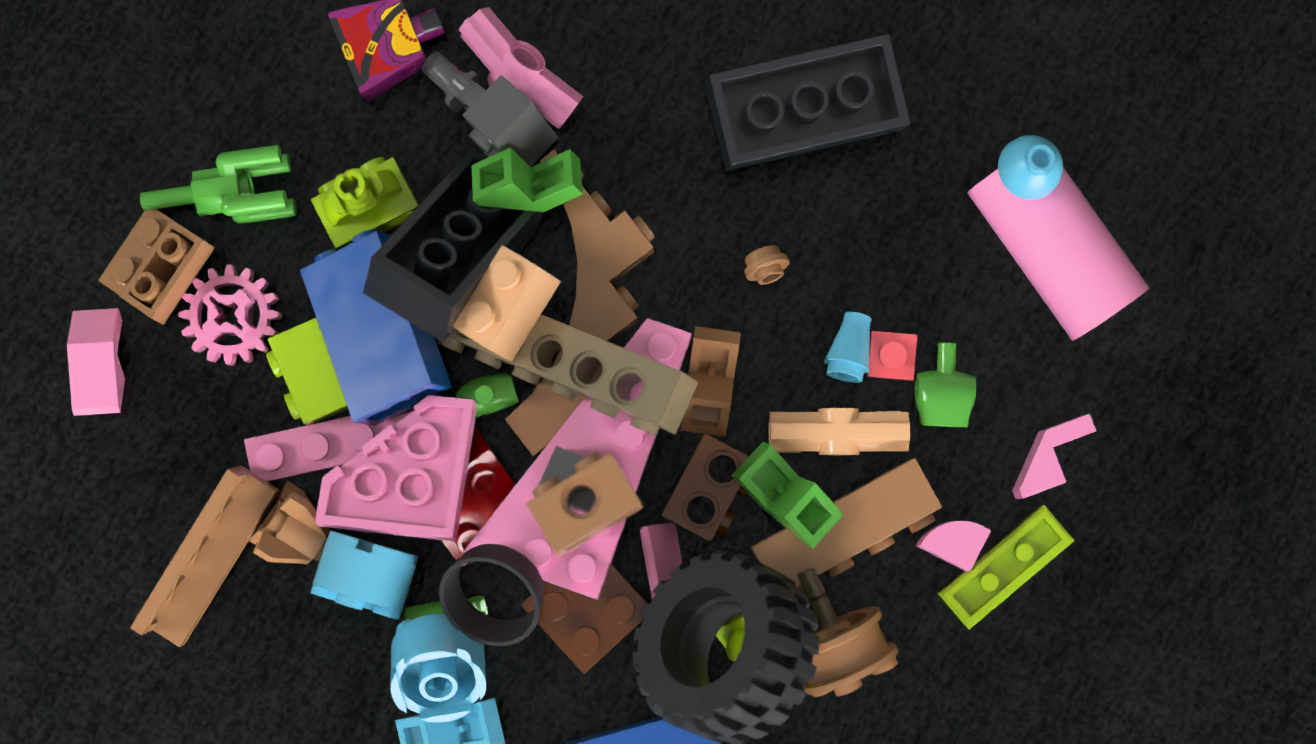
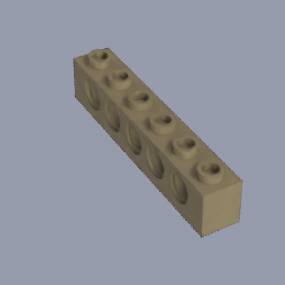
[436,315,698,436]

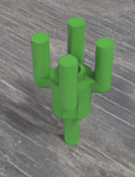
[140,145,297,224]

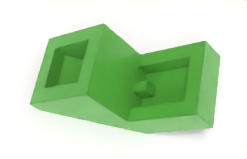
[471,147,583,212]
[731,442,844,549]

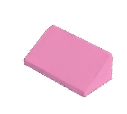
[640,522,682,600]

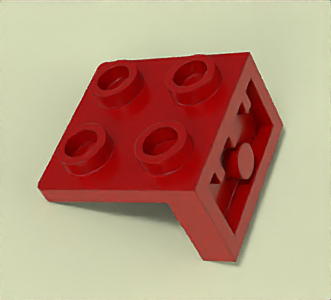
[441,427,516,566]

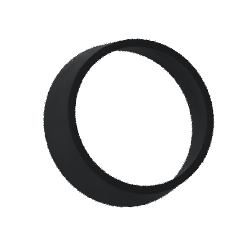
[439,544,544,646]

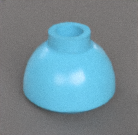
[998,135,1063,200]

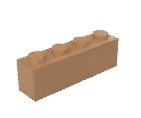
[750,458,942,593]

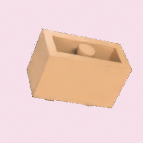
[452,245,561,362]

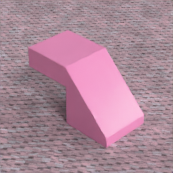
[67,308,125,416]
[1012,414,1096,499]

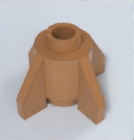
[249,481,330,565]

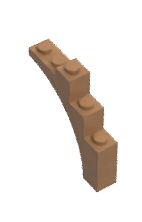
[505,150,655,457]

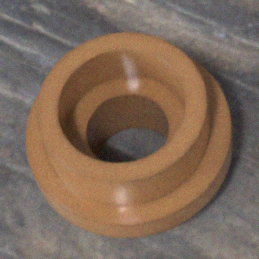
[744,245,789,285]

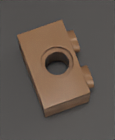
[526,452,643,557]

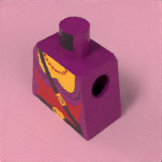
[328,0,445,102]

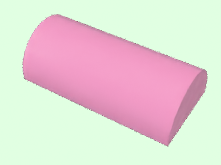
[967,167,1149,341]

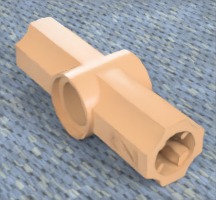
[769,408,910,456]

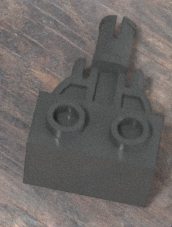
[422,52,558,167]

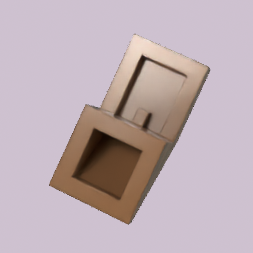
[681,326,741,437]

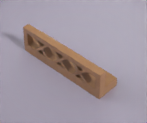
[130,465,280,647]

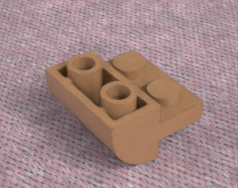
[98,209,215,325]

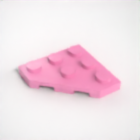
[315,395,478,542]

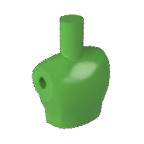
[915,343,976,428]
[456,372,519,417]

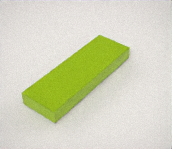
[937,505,1074,629]

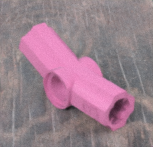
[459,7,584,129]

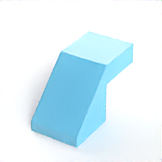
[395,698,505,744]

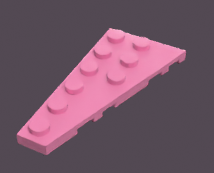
[463,318,692,600]

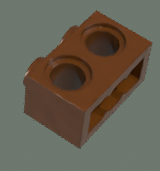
[661,433,749,542]

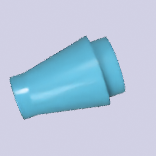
[824,312,872,383]

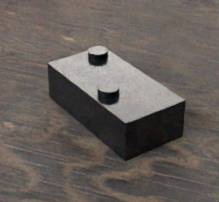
[705,34,910,171]
[363,148,544,342]

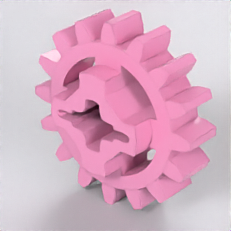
[179,265,282,366]

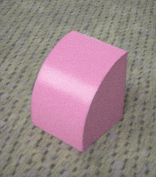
[915,521,991,572]

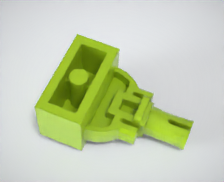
[311,157,419,250]

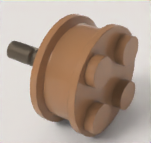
[797,567,899,697]

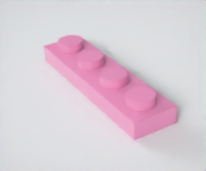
[244,407,415,482]

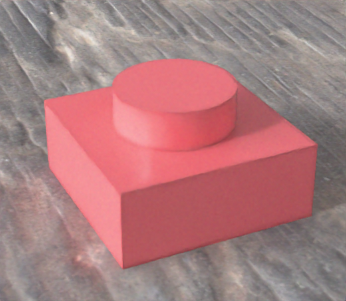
[866,331,917,381]

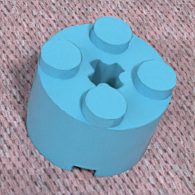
[311,530,418,620]
[391,614,486,722]

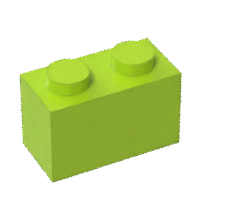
[266,318,348,425]

